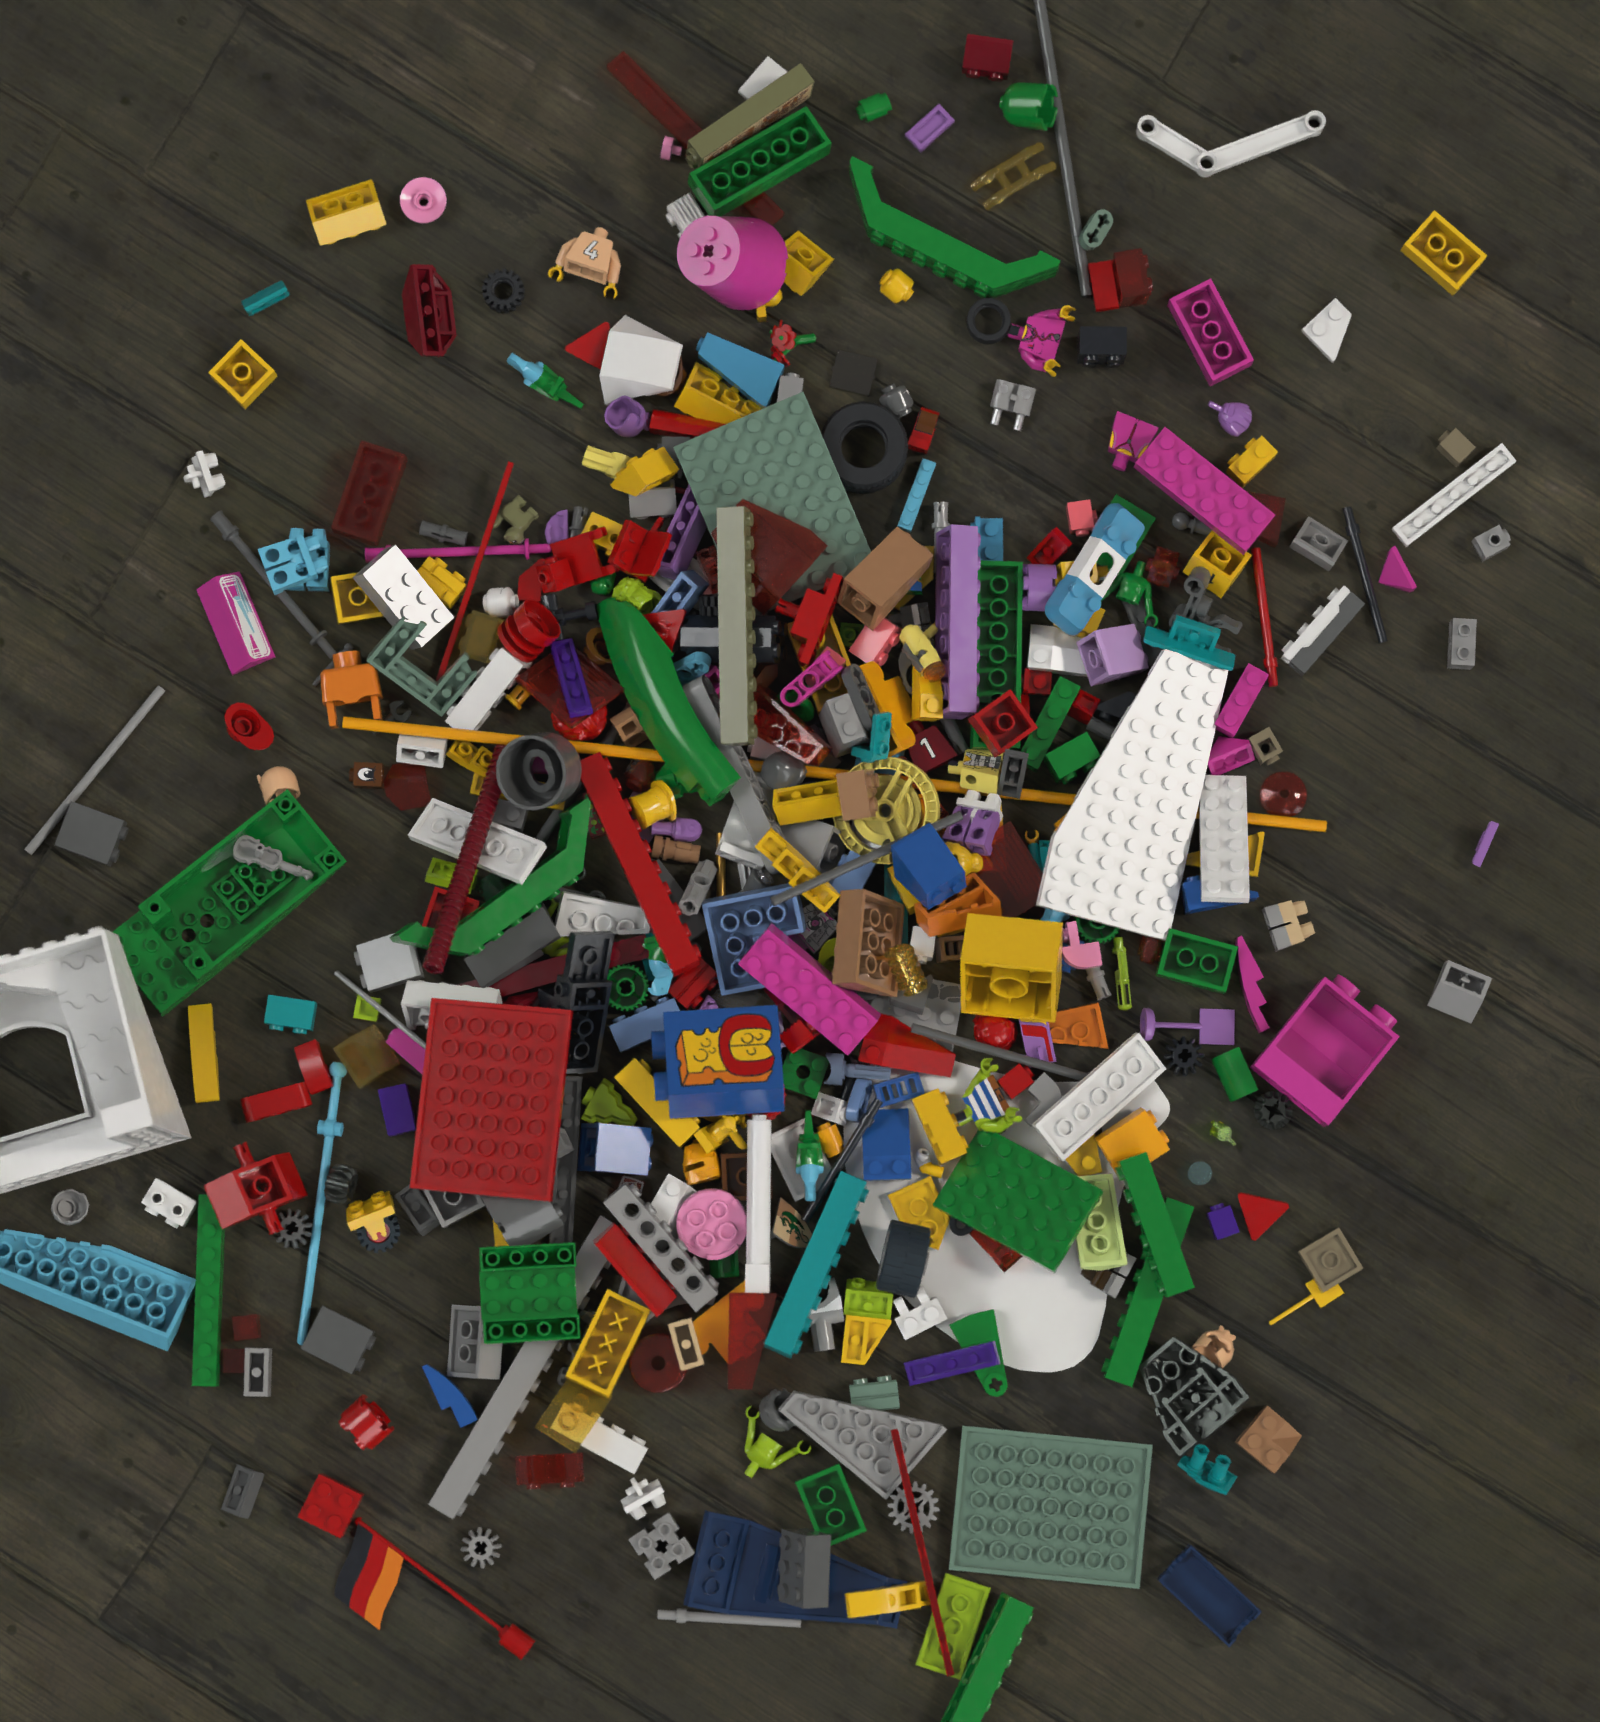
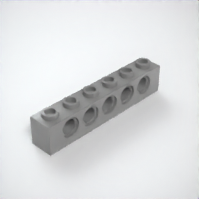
[603,1181,718,1312]

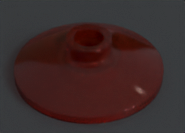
[1260,772,1307,817]

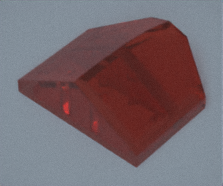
[384,763,431,811]

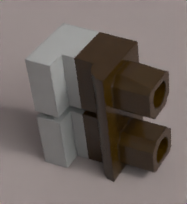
[1080,1254,1136,1298]

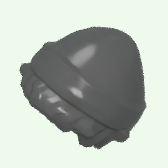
[760,751,807,789]
[759,1388,796,1432]

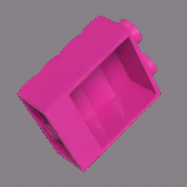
[1250,974,1400,1127]

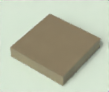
[1298,1228,1364,1293]

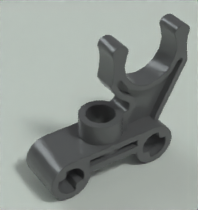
[1169,567,1243,653]

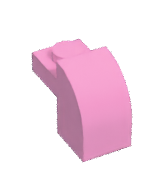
[1062,921,1102,969]

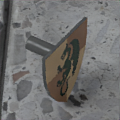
[770,1197,812,1249]

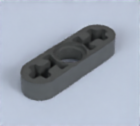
[841,664,880,731]

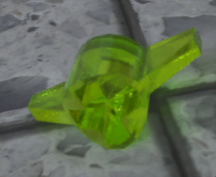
[1210,1120,1236,1146]

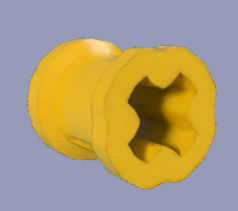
[504,679,535,710]

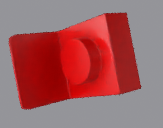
[1026,527,1072,565]

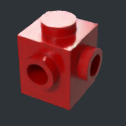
[535,555,575,593]

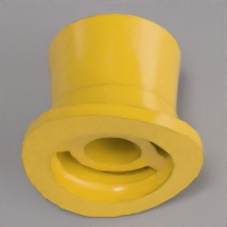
[628,780,677,829]

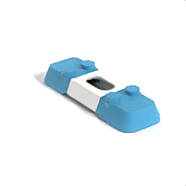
[1045,503,1145,635]

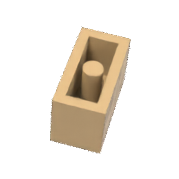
[668,1318,704,1371]

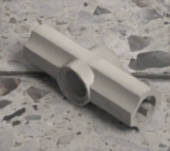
[678,859,718,916]

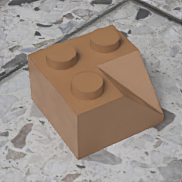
[836,769,879,821]
[1235,1405,1302,1474]

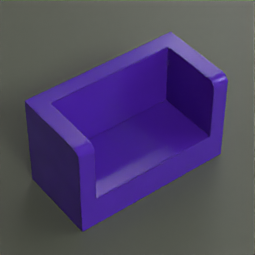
[378,1083,417,1137]

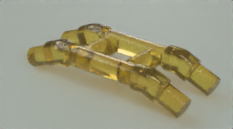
[970,142,1056,211]

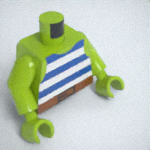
[955,1058,1022,1133]

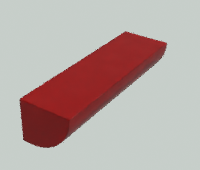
[649,409,726,440]

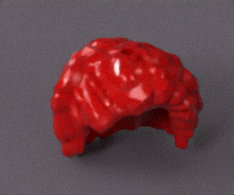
[551,697,607,741]

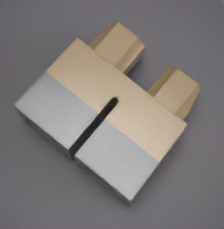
[1262,900,1315,952]

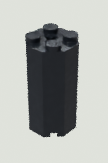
[680,615,788,664]

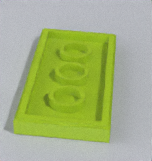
[916,1573,991,1680]

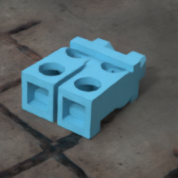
[286,528,330,592]
[258,534,329,595]

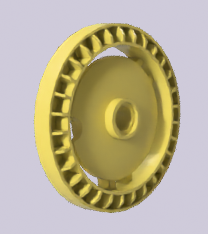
[833,757,940,864]

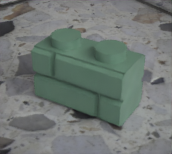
[849,1375,900,1410]

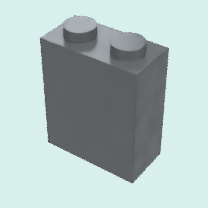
[54,801,129,867]
[301,1306,376,1374]

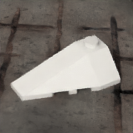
[1026,624,1120,680]
[631,1173,697,1262]

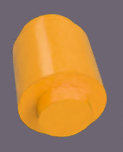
[814,1122,845,1158]

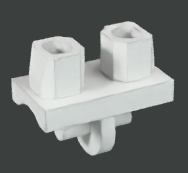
[183,450,225,498]
[620,1477,666,1520]

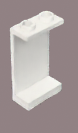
[715,772,777,870]

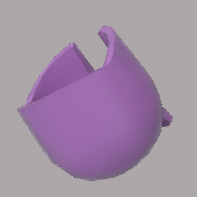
[604,395,650,437]

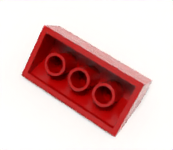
[592,1222,677,1317]

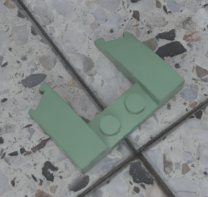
[367,617,477,717]

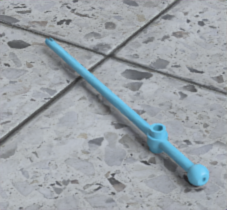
[297,1062,348,1345]

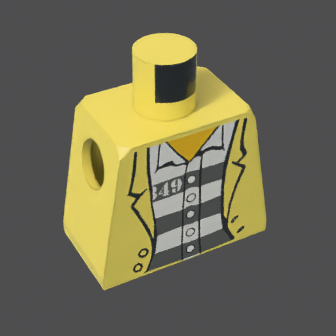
[948,749,1003,794]

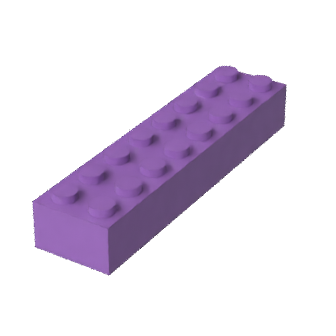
[935,524,981,720]

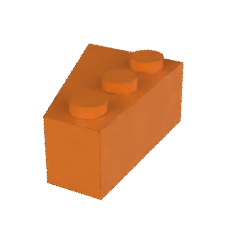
[914,872,1002,937]

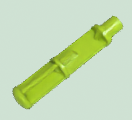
[1112,937,1132,1010]

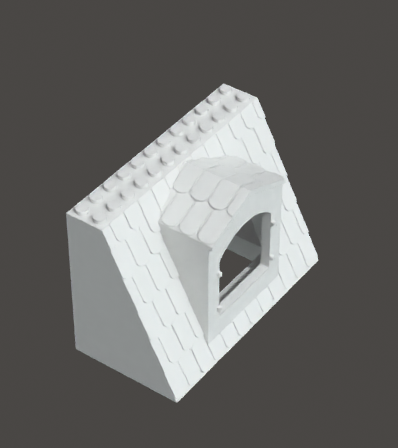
[0,927,191,1194]

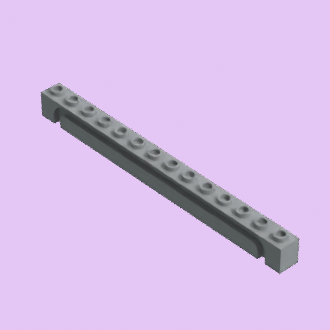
[428,1215,618,1519]

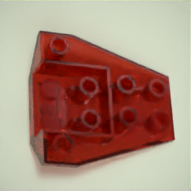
[711,499,827,615]

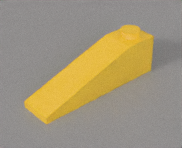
[674,362,762,424]

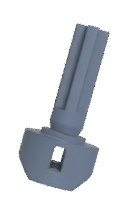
[824,1053,891,1086]

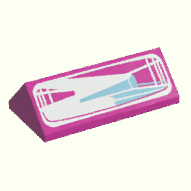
[196,571,275,675]

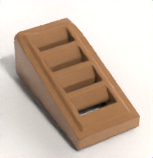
[934,935,964,963]

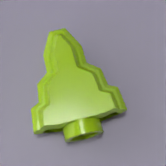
[581,1078,637,1126]

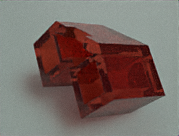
[515,1453,584,1489]

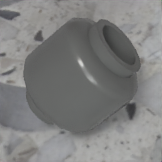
[879,383,914,418]

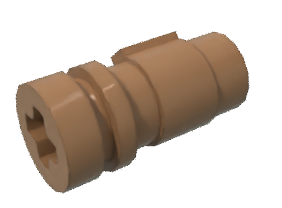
[651,835,701,864]

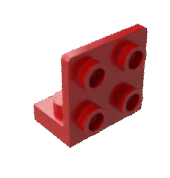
[607,520,672,577]

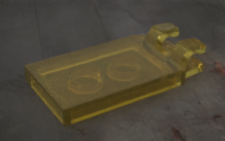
[535,1379,613,1453]

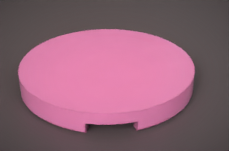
[676,1189,747,1260]

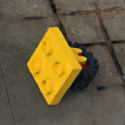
[345,1191,400,1253]

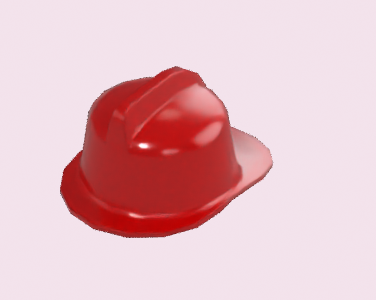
[224,703,274,750]

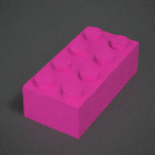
[1167,278,1254,387]

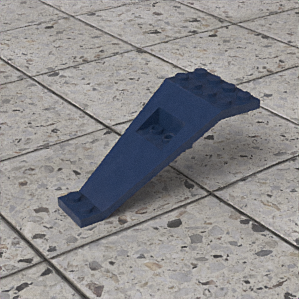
[683,1511,907,1629]

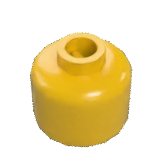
[879,269,914,303]

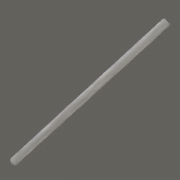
[24,685,165,855]

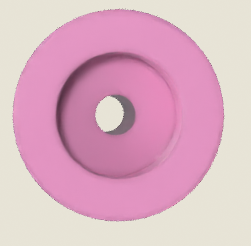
[660,136,682,161]

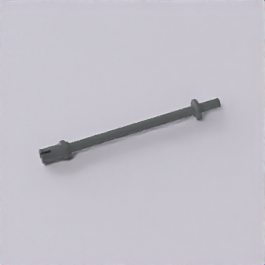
[210,510,337,659]

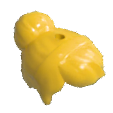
[944,842,983,877]

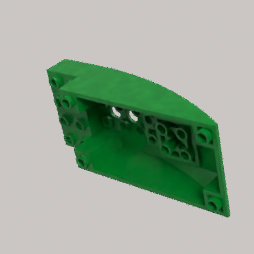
[112,789,347,1017]

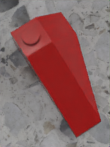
[858,1013,956,1077]

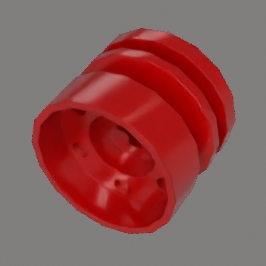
[497,599,561,663]

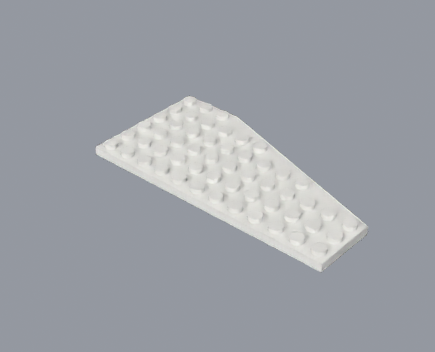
[1036,649,1228,941]

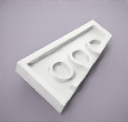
[554,891,650,937]

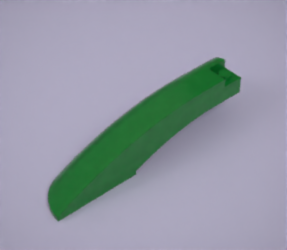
[596,597,741,807]

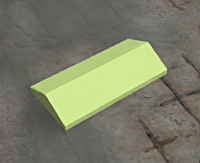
[1076,1174,1128,1271]

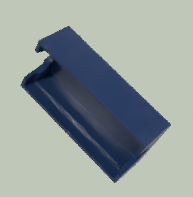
[1157,1544,1261,1647]

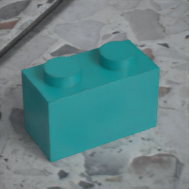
[264,995,317,1035]

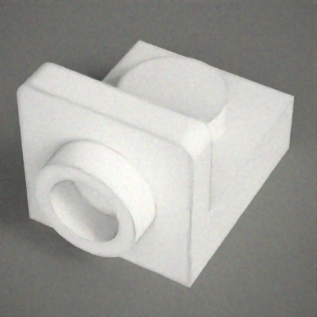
[811,1092,848,1126]

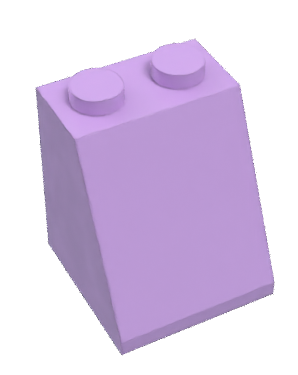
[1076,624,1149,686]

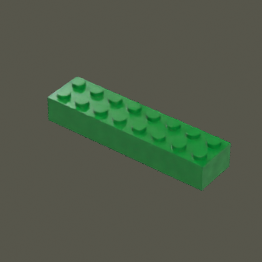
[970,560,1023,751]

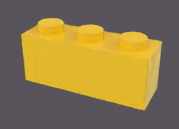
[772,779,842,826]

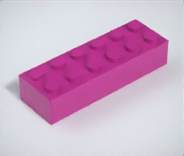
[1134,427,1275,555]
[738,923,881,1055]

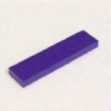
[550,638,593,718]
[904,1340,1001,1386]

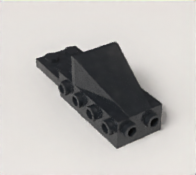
[537,931,615,1074]

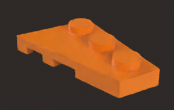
[1048,1002,1109,1049]

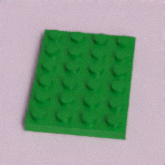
[933,1130,1103,1273]

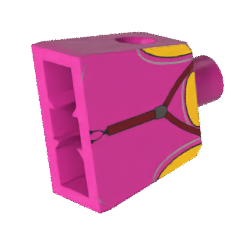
[1108,411,1159,471]

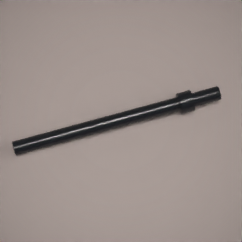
[1342,506,1388,644]
[801,1098,883,1223]

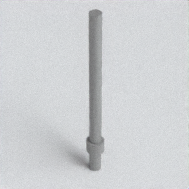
[657,1608,801,1628]

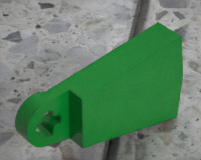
[949,1309,1008,1397]

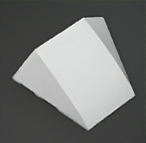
[599,315,683,405]

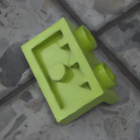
[425,857,478,894]
[843,1278,893,1320]

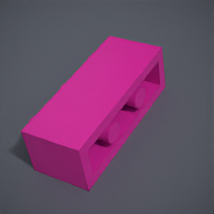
[1214,663,1269,738]

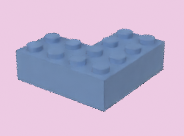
[702,883,807,996]

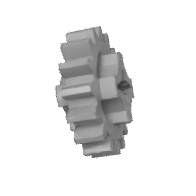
[888,1481,939,1534]

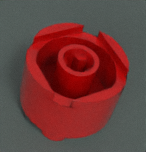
[338,1394,394,1450]

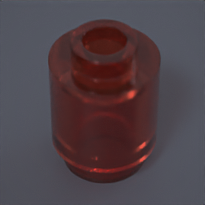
[1136,935,1165,964]

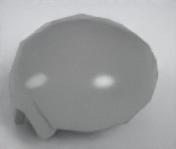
[51,1189,89,1225]

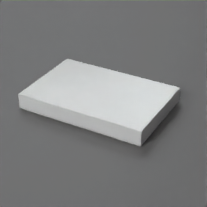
[771,1118,837,1202]

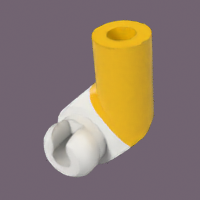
[915,1148,944,1178]

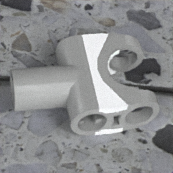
[809,1278,844,1352]

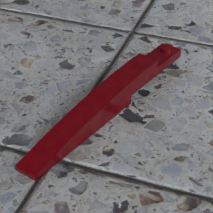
[458,934,649,999]

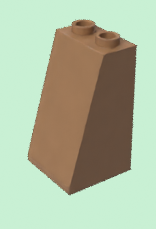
[837,527,933,631]

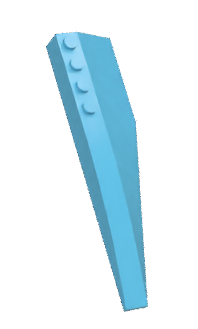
[0,1229,196,1351]

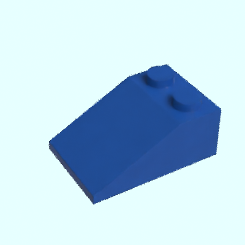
[1180,875,1259,915]
[862,1108,911,1181]

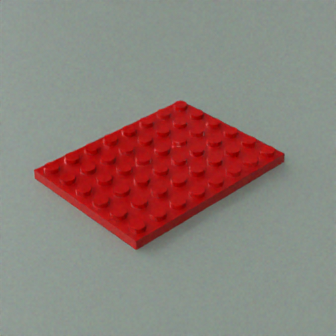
[410,998,573,1202]

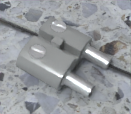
[990,379,1036,431]

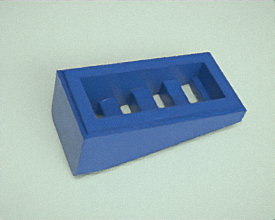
[873,1072,925,1108]

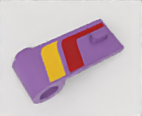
[1018,1019,1057,1068]

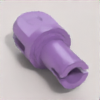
[650,817,702,842]

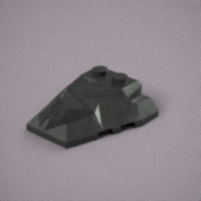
[1139,1336,1251,1457]

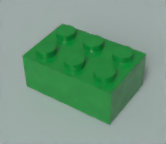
[1155,928,1238,994]
[795,1463,867,1546]

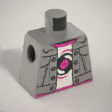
[798,900,839,955]

